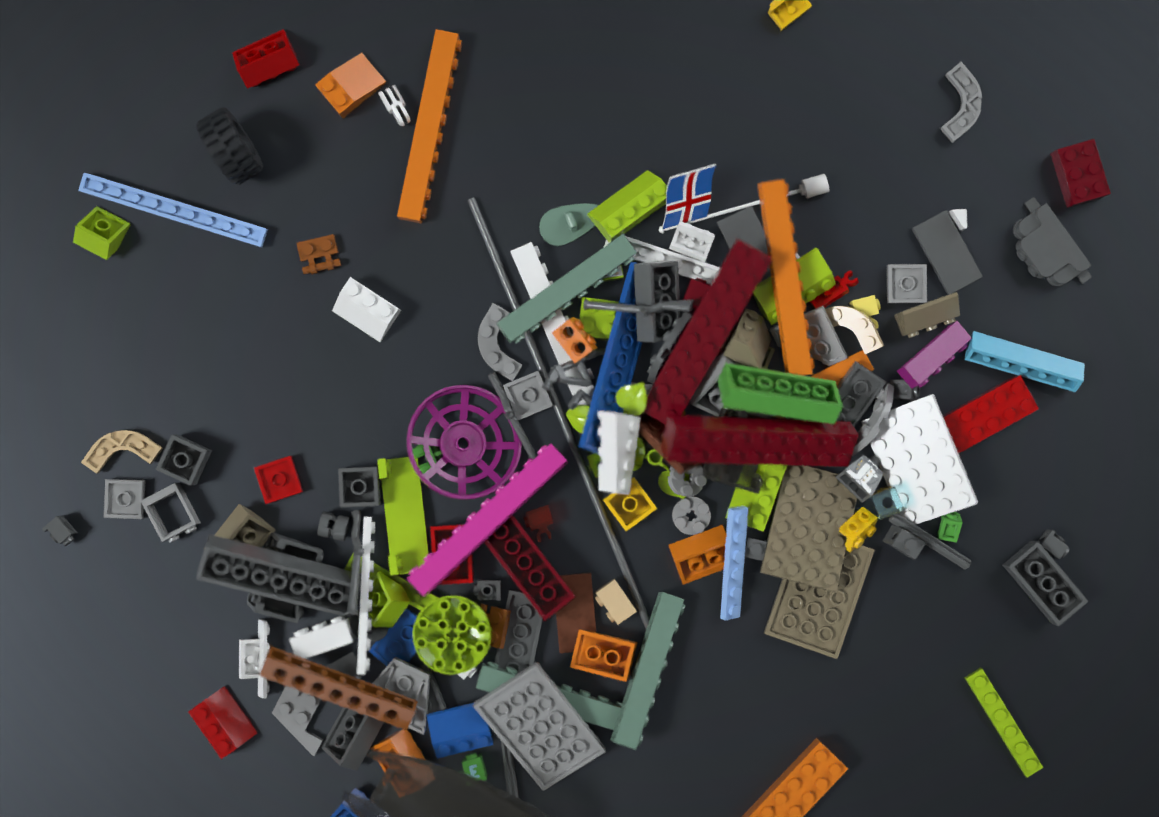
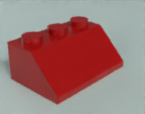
[232,29,299,89]
[188,686,258,759]

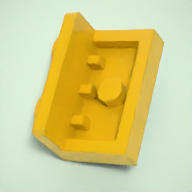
[768,0,812,31]
[839,507,878,553]

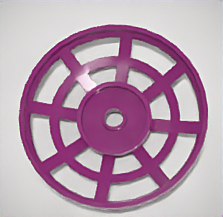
[406,385,522,500]

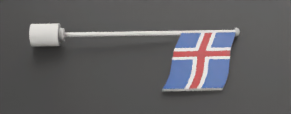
[659,164,829,233]

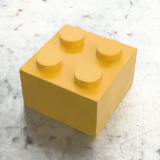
[603,477,657,531]

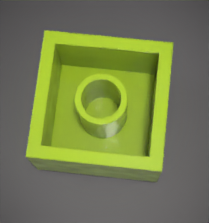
[580,297,619,341]

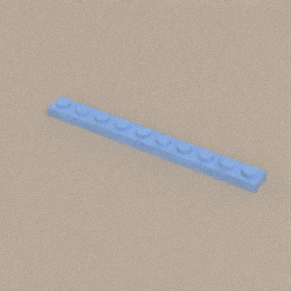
[78,173,268,248]

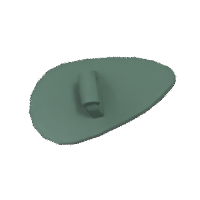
[539,203,598,246]

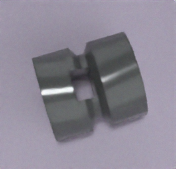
[317,511,350,541]

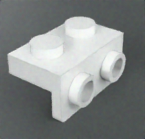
[669,221,715,262]

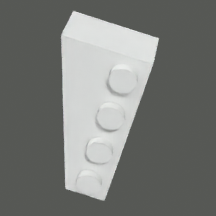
[598,411,640,495]

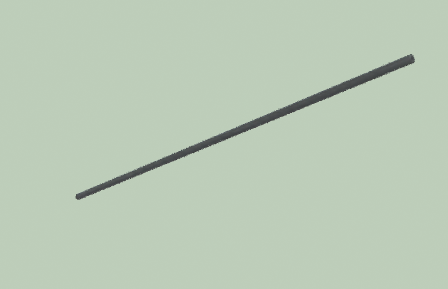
[468,198,650,629]

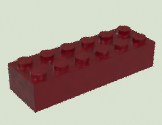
[484,515,576,621]

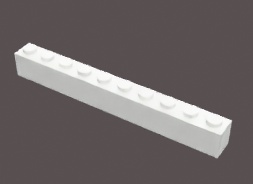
[510,242,596,406]

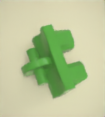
[412,445,442,474]

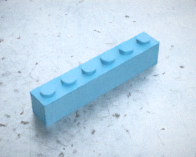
[965,331,1085,392]

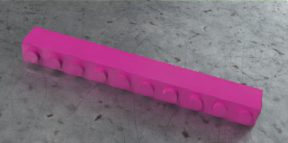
[407,444,568,597]

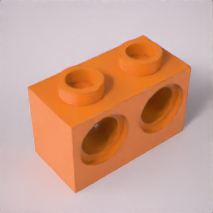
[552,317,597,364]

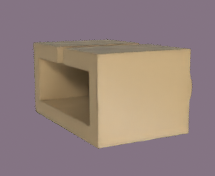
[595,578,637,624]

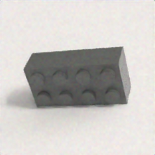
[634,261,680,342]
[1003,540,1088,626]

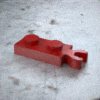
[809,270,859,309]

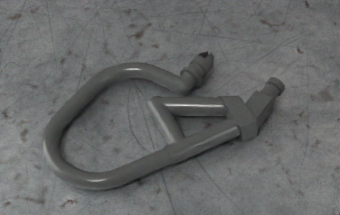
[542,348,606,410]

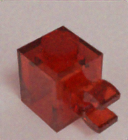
[523,504,554,542]

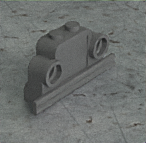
[1013,197,1092,286]

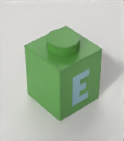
[462,752,487,785]

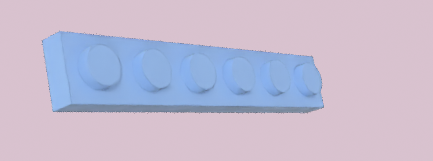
[720,506,748,621]

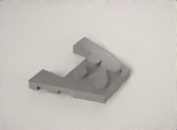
[372,657,431,735]
[272,687,324,756]

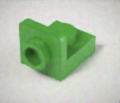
[937,511,963,542]

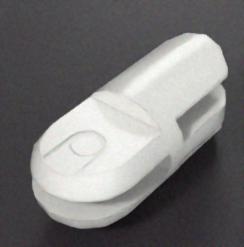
[378,84,410,126]

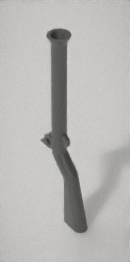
[583,299,694,318]
[488,371,537,460]
[346,510,364,615]

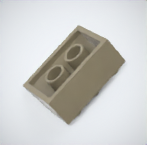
[894,292,960,338]
[723,308,772,369]
[215,504,275,548]

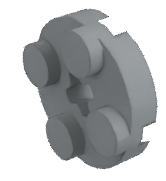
[668,465,707,497]
[672,496,711,535]

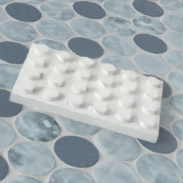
[861,394,978,524]

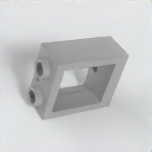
[141,482,201,543]

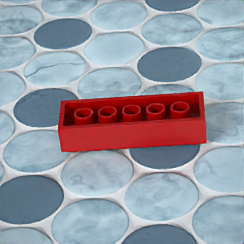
[943,375,1039,454]

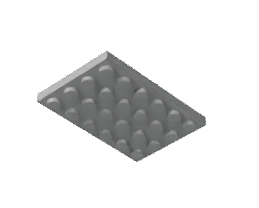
[473,662,606,791]

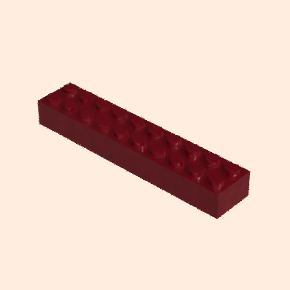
[643,237,772,424]
[660,415,859,467]

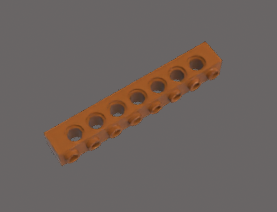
[259,646,418,730]

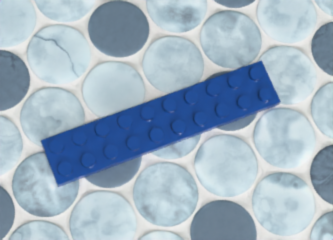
[579,262,642,455]

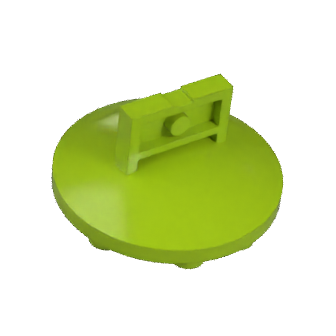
[413,595,491,674]

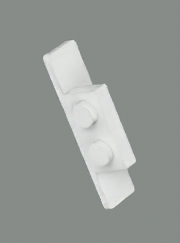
[239,619,270,698]

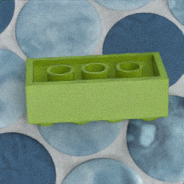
[587,170,667,243]
[753,248,836,325]
[725,464,787,532]

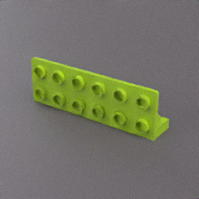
[377,457,429,576]

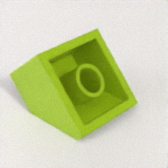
[73,206,130,260]
[368,572,410,628]

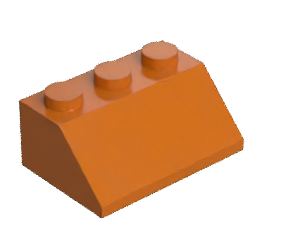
[668,525,726,585]
[370,729,436,797]

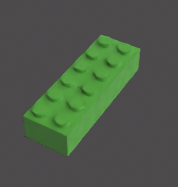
[718,363,843,424]

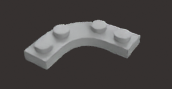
[940,62,982,143]
[478,303,523,381]
[852,383,894,457]

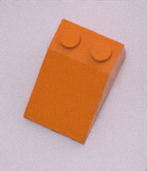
[315,53,387,118]
[570,629,638,682]

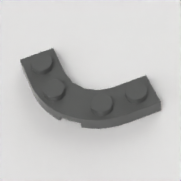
[647,312,692,384]

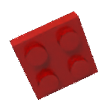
[254,456,303,504]

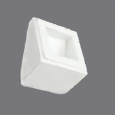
[948,209,967,231]

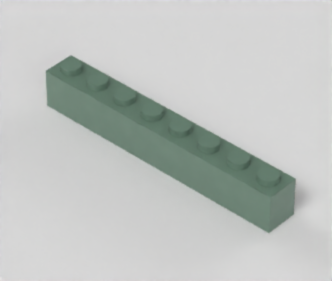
[497,234,637,344]
[610,592,685,749]
[476,661,623,730]

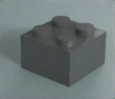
[156,435,212,486]
[338,467,382,507]

